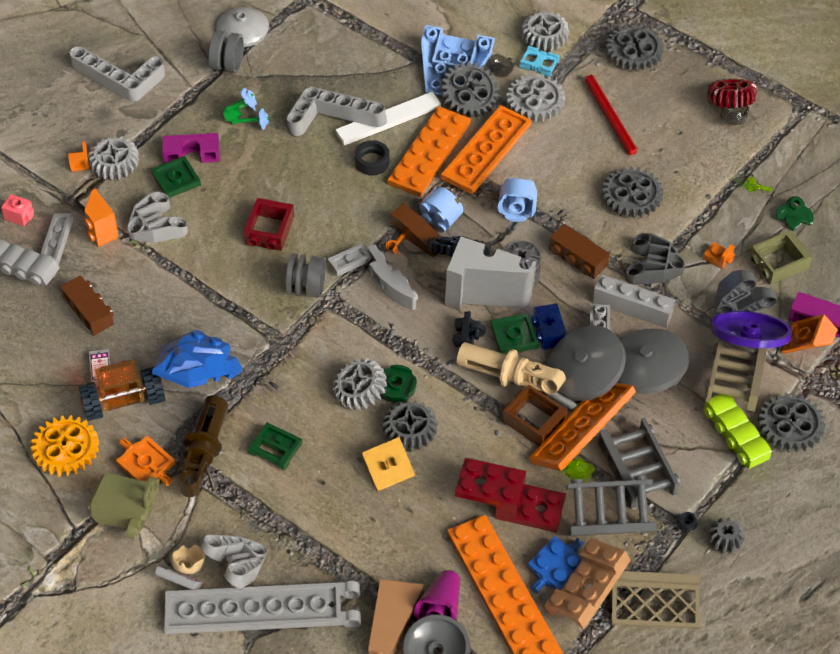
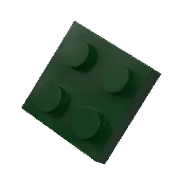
[151,156,201,198]
[490,313,539,355]

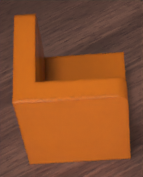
[68,141,90,172]

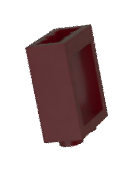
[244,198,294,251]

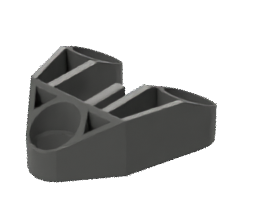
[625,233,685,285]
[714,270,777,314]

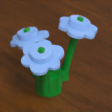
[223,88,269,130]

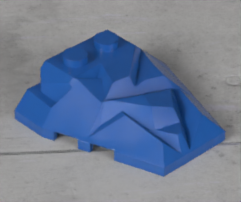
[152,330,242,388]

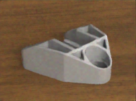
[127,192,188,243]
[200,535,268,588]

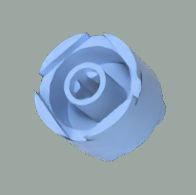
[498,178,537,222]
[419,187,463,233]

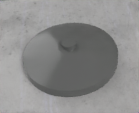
[548,325,626,401]
[617,329,689,394]

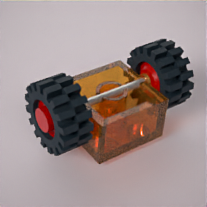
[78,359,166,421]

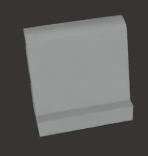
[445,237,537,310]

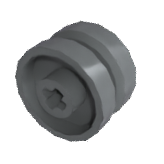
[209,30,244,73]

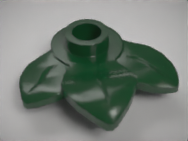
[776,196,814,231]

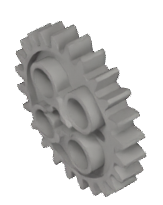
[506,73,565,122]

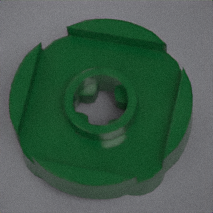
[380,365,417,403]

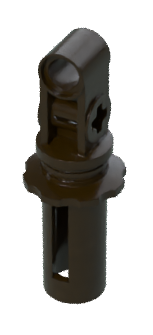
[180,395,228,497]

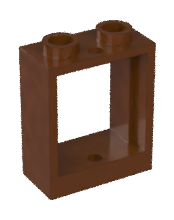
[502,385,568,446]

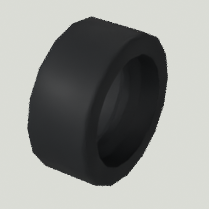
[355,140,390,176]

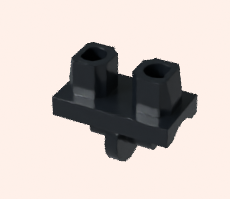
[452,311,486,347]

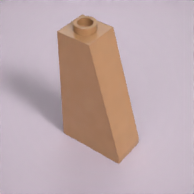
[368,579,423,654]

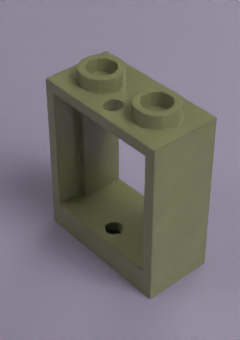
[750,230,813,285]

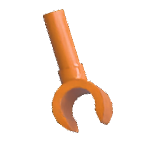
[386,233,405,254]

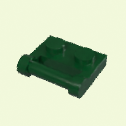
[248,422,303,471]

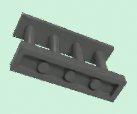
[598,417,680,509]
[566,476,657,536]

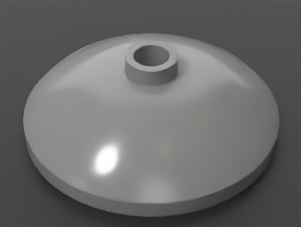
[216,7,269,47]

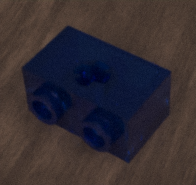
[531,303,567,350]

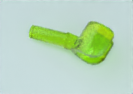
[746,177,773,192]

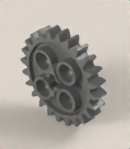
[606,24,664,72]
[440,61,499,118]
[602,166,664,219]
[758,392,826,453]

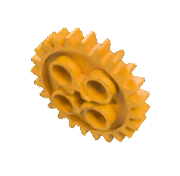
[31,415,99,477]

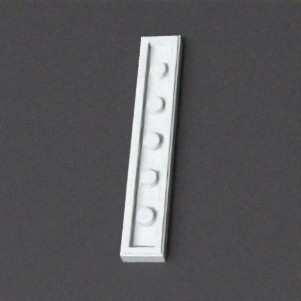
[336,92,441,146]

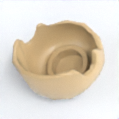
[170,544,206,575]

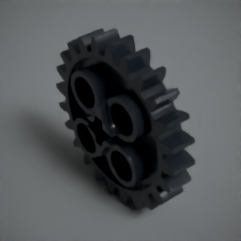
[427,236,491,257]

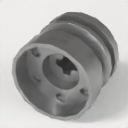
[503,240,542,288]
[285,253,326,298]

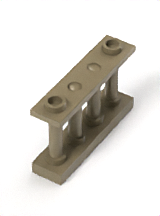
[704,338,767,412]

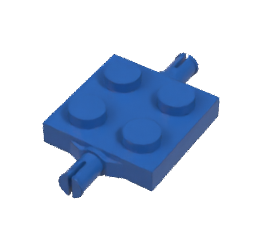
[527,536,584,593]

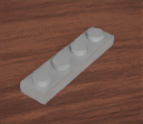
[41,213,74,277]

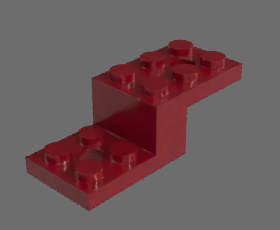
[455,457,566,533]

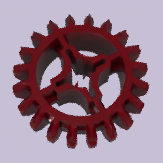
[707,78,757,109]

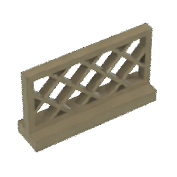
[611,571,700,629]

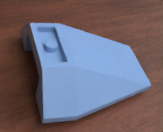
[421,25,495,99]

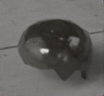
[487,54,515,78]
[720,106,750,126]

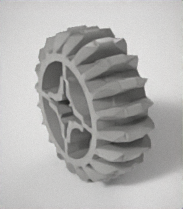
[521,10,569,52]
[88,136,139,181]
[332,358,387,411]

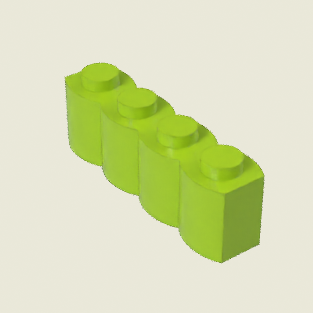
[703,394,772,469]

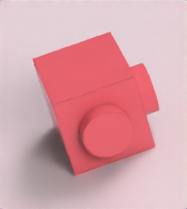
[1,194,34,226]

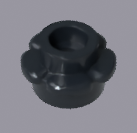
[676,512,698,532]

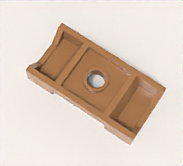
[544,538,631,629]

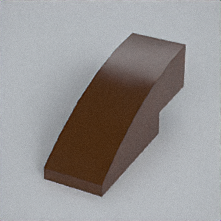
[390,203,440,258]

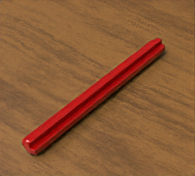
[585,74,637,155]

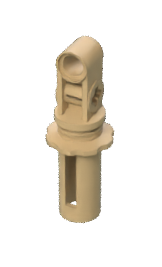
[457,342,566,395]

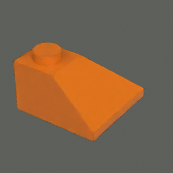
[781,314,838,354]

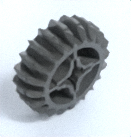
[382,399,438,452]

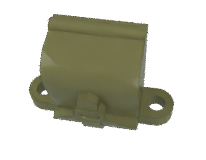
[88,472,160,540]

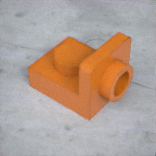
[703,242,735,269]

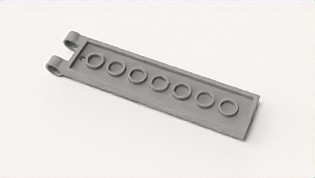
[165,581,361,634]

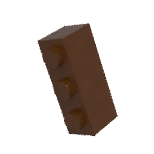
[549,224,610,279]
[60,275,114,336]

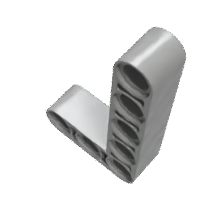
[70,47,166,102]
[287,87,387,136]

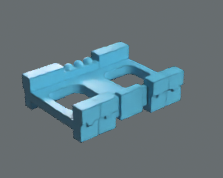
[519,46,559,77]

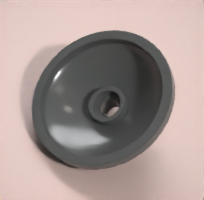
[404,615,470,654]

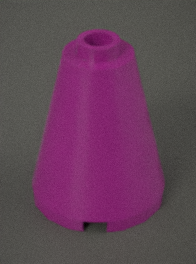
[414,570,460,621]

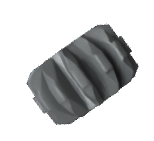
[708,517,745,554]

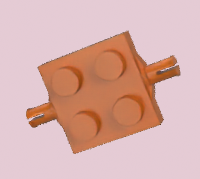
[116,435,176,486]

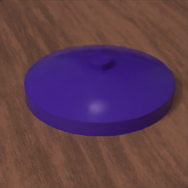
[711,311,792,348]

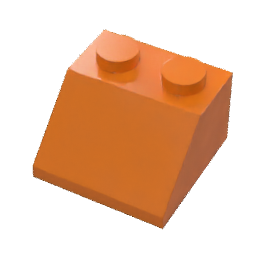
[84,188,119,247]

